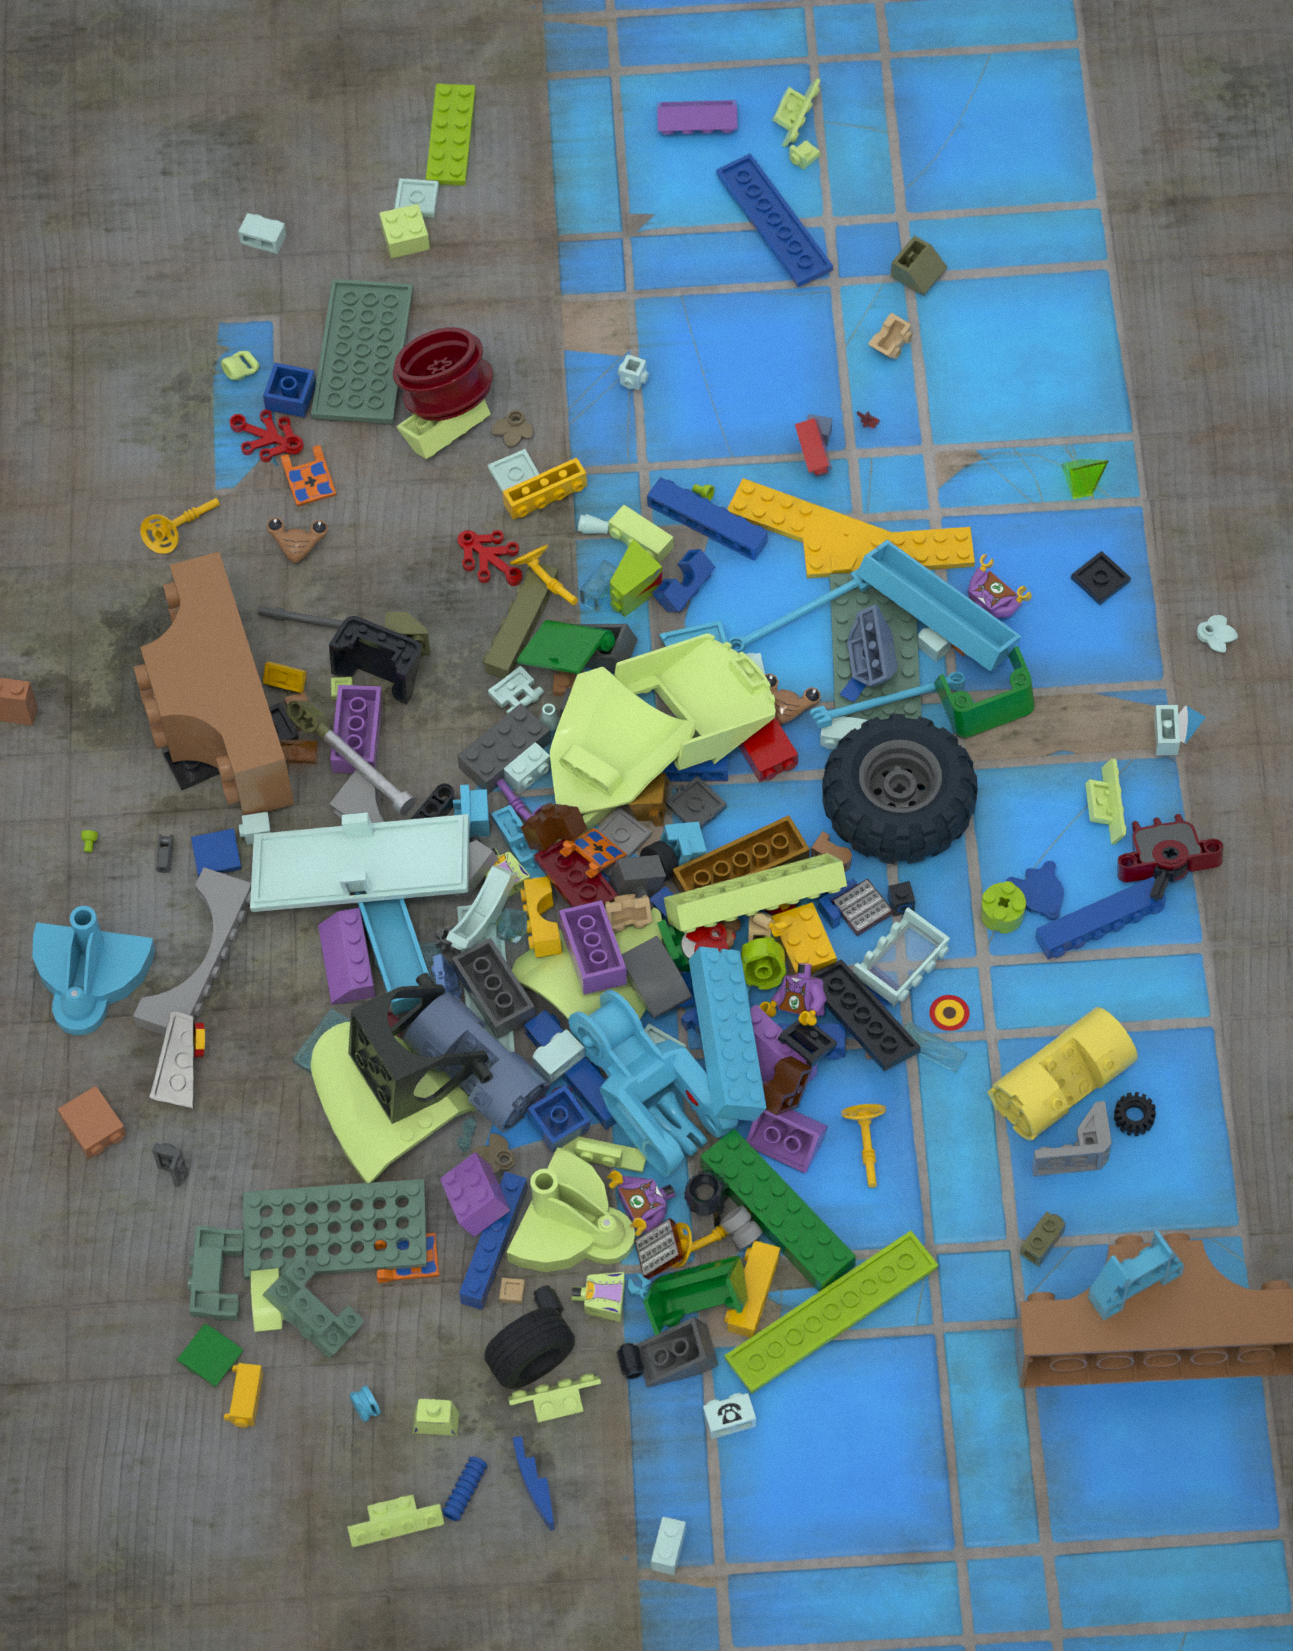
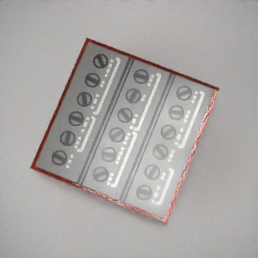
[832,878,893,936]
[635,1218,684,1280]

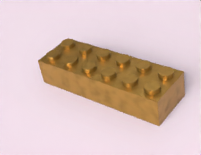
[673,815,810,893]

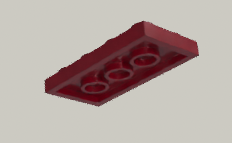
[534,839,618,908]

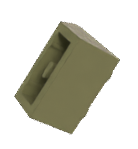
[891,235,947,296]
[385,612,431,657]

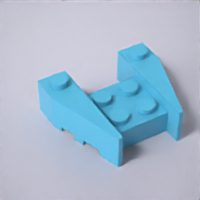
[1088,1230,1184,1320]

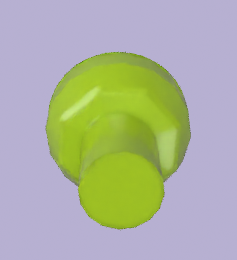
[692,484,715,500]
[81,830,98,853]

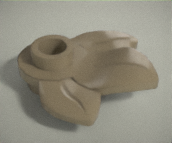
[492,410,533,447]
[472,1133,516,1174]

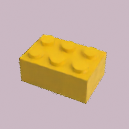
[771,902,837,975]

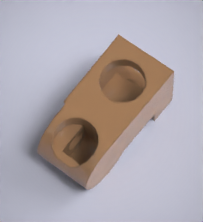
[811,831,852,872]

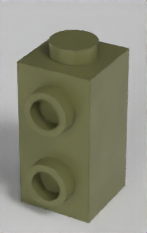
[1020,1211,1066,1267]

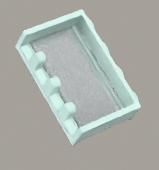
[853,908,950,1007]

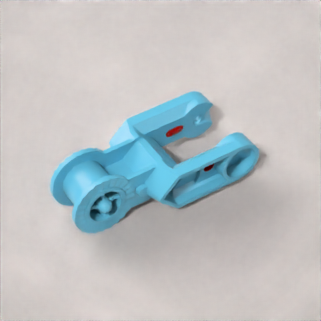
[568,990,739,1177]

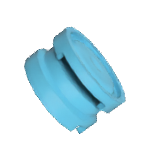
[349,1385,381,1423]

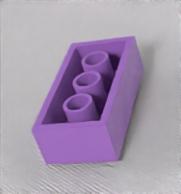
[330,685,383,773]
[559,900,627,995]

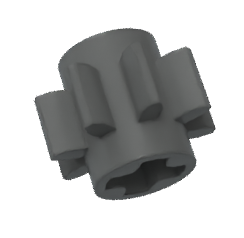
[435,926,456,954]

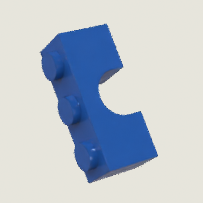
[652,549,716,612]

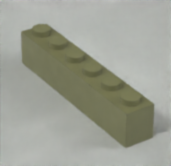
[483,562,559,679]

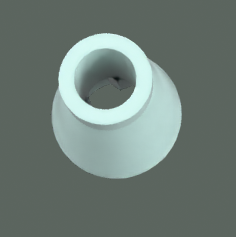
[577,514,609,534]
[539,704,560,731]

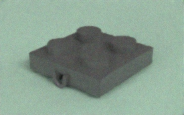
[665,776,727,829]

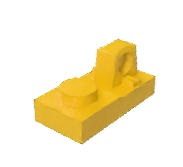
[262,662,307,693]

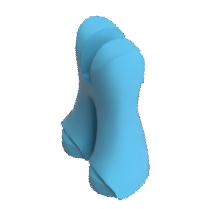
[648,1091,708,1156]

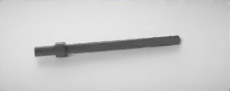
[258,606,343,628]

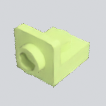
[789,140,820,170]

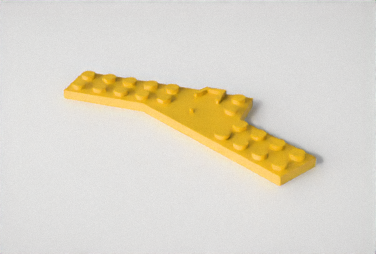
[727,478,975,579]

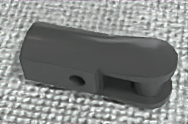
[156,834,174,873]

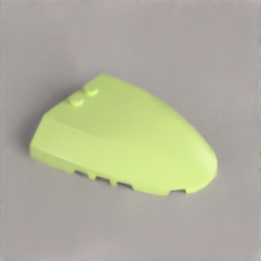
[311,1022,477,1183]

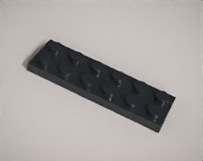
[163,703,299,791]
[811,959,921,1071]

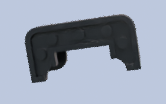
[329,616,422,704]

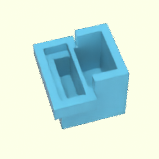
[453,785,490,838]
[659,821,707,866]

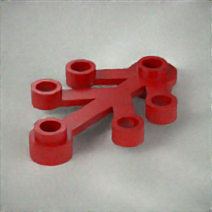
[229,409,304,462]
[457,530,523,586]

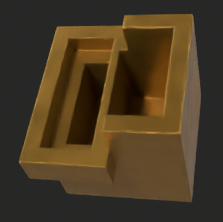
[629,773,670,826]

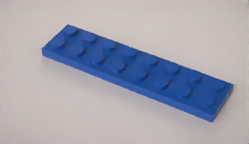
[716,153,833,287]

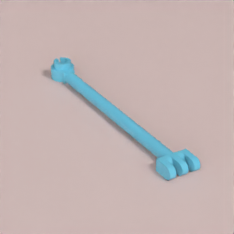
[728,569,873,653]
[810,672,965,728]

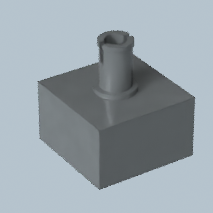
[608,855,666,910]

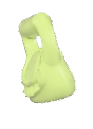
[221,351,260,381]

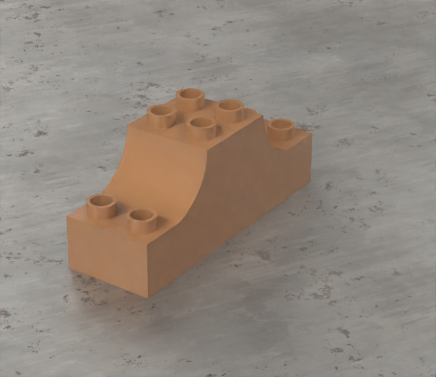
[133,552,294,815]
[1014,1233,1293,1388]

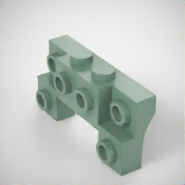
[188,1226,244,1321]
[263,1257,365,1359]

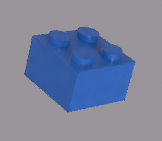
[263,363,316,417]
[527,1085,591,1153]

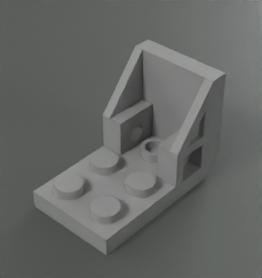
[1032,1101,1112,1177]

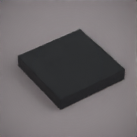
[1071,551,1131,605]

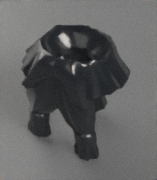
[684,1169,729,1227]

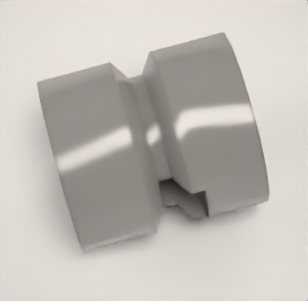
[720,1205,763,1249]

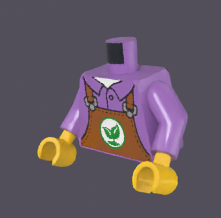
[967,554,1032,619]
[759,963,827,1026]
[607,1171,675,1236]

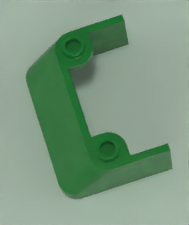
[934,646,1035,739]
[643,1256,748,1335]

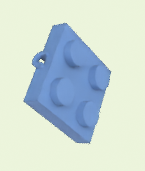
[432,954,463,1001]

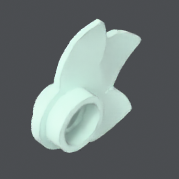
[1197,615,1238,653]

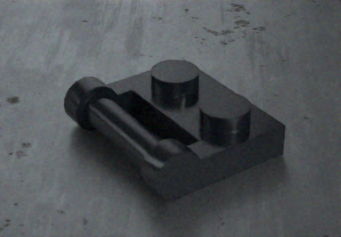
[777,1019,838,1067]

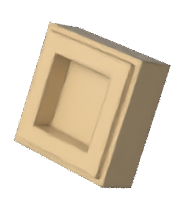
[499,1277,525,1304]

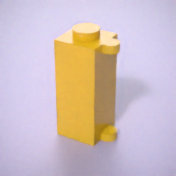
[223,1363,264,1428]

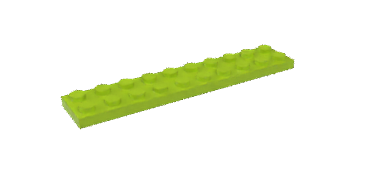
[724,1231,938,1394]

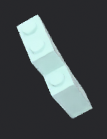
[446,866,518,951]

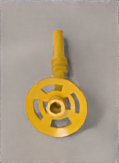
[140,498,220,554]
[510,544,578,605]
[841,1104,886,1188]
[668,1222,729,1268]

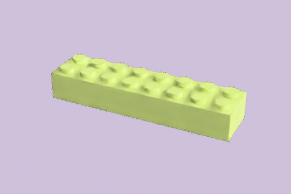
[664,853,847,933]

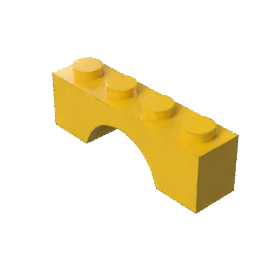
[520,876,562,958]

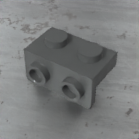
[152,1143,188,1187]

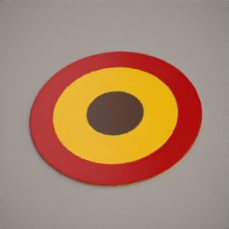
[929,995,970,1031]

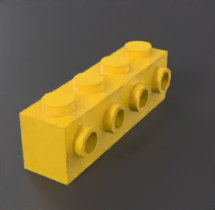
[502,457,587,520]

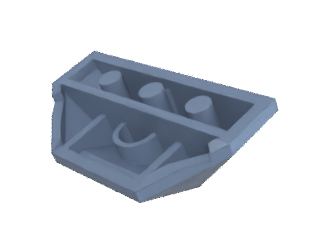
[847,604,898,687]

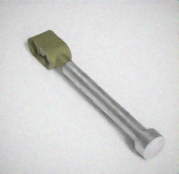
[286,701,416,815]

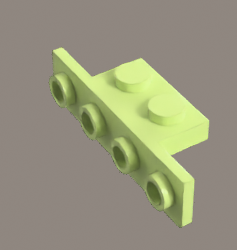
[772,78,820,147]
[1085,759,1126,845]
[561,1136,646,1173]
[508,1373,601,1422]
[348,1495,444,1547]

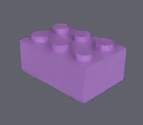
[440,1152,510,1237]

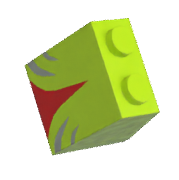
[609,540,662,617]

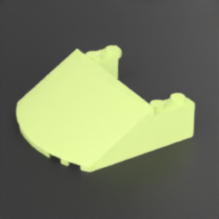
[614,633,776,770]

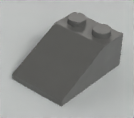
[576,624,638,673]
[636,1317,719,1387]

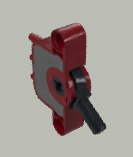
[1117,814,1223,901]

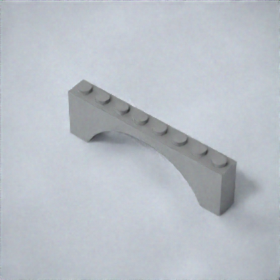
[330,770,498,900]
[133,867,251,1035]

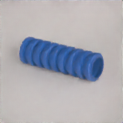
[441,1456,488,1521]

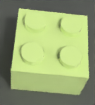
[379,204,430,258]

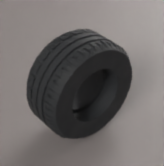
[485,1307,575,1389]

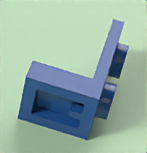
[818,878,857,929]

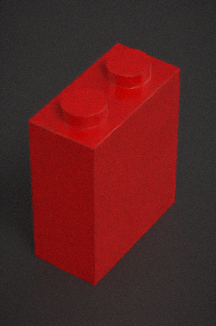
[795,418,832,477]
[738,717,798,782]

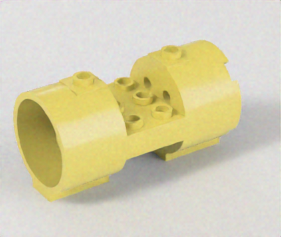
[987,1007,1138,1141]

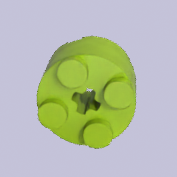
[981,881,1026,934]
[741,937,786,990]

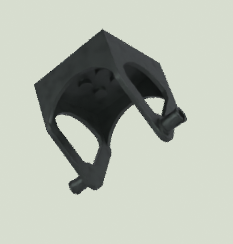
[348,973,493,1124]

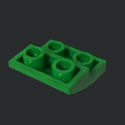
[657,919,691,972]
[176,1324,243,1387]

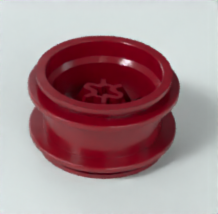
[393,327,493,421]

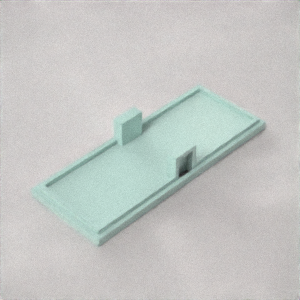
[250,813,470,912]

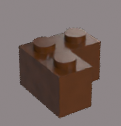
[520,803,588,851]
[762,1056,813,1115]

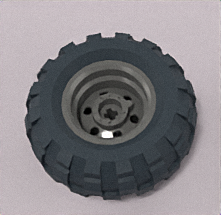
[822,714,978,864]

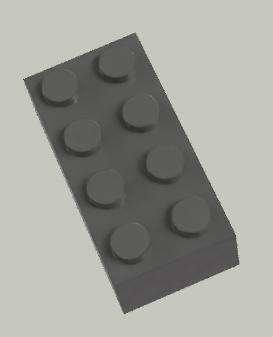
[457,703,551,795]
[452,937,536,1039]

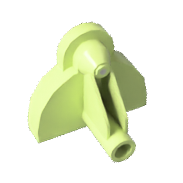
[507,1147,636,1272]

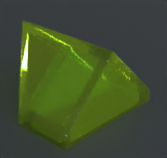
[1062,459,1109,499]

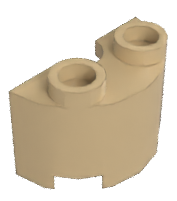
[868,313,913,359]
[605,894,652,931]

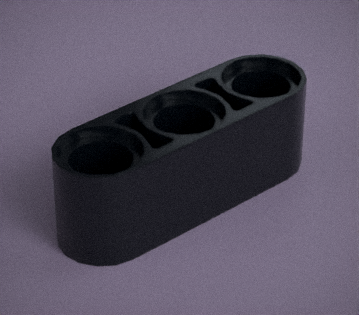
[411,783,455,819]

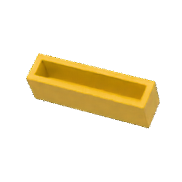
[724,1241,780,1338]

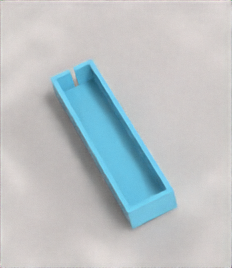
[856,540,1021,671]
[353,891,430,1015]
[689,947,766,1121]

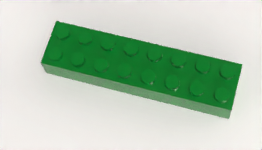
[700,1129,856,1292]

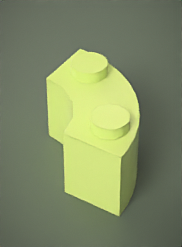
[251,1268,285,1332]

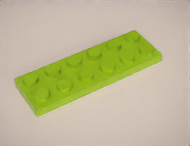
[426,84,476,186]

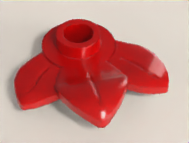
[686,923,728,953]

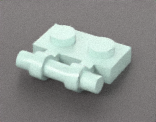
[488,666,544,714]

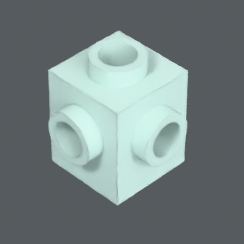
[617,354,649,390]

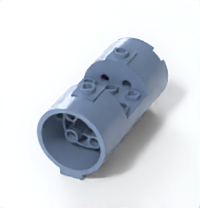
[404,992,551,1133]

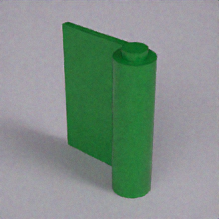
[516,620,615,674]

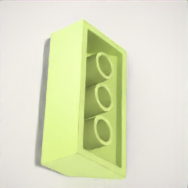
[396,399,491,459]

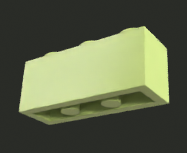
[608,505,674,564]

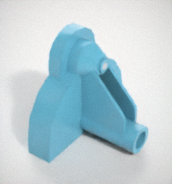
[32,906,156,1035]

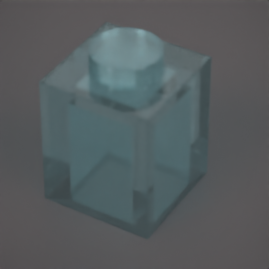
[496,908,527,943]

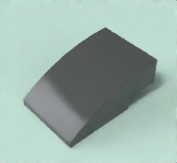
[621,936,692,1019]

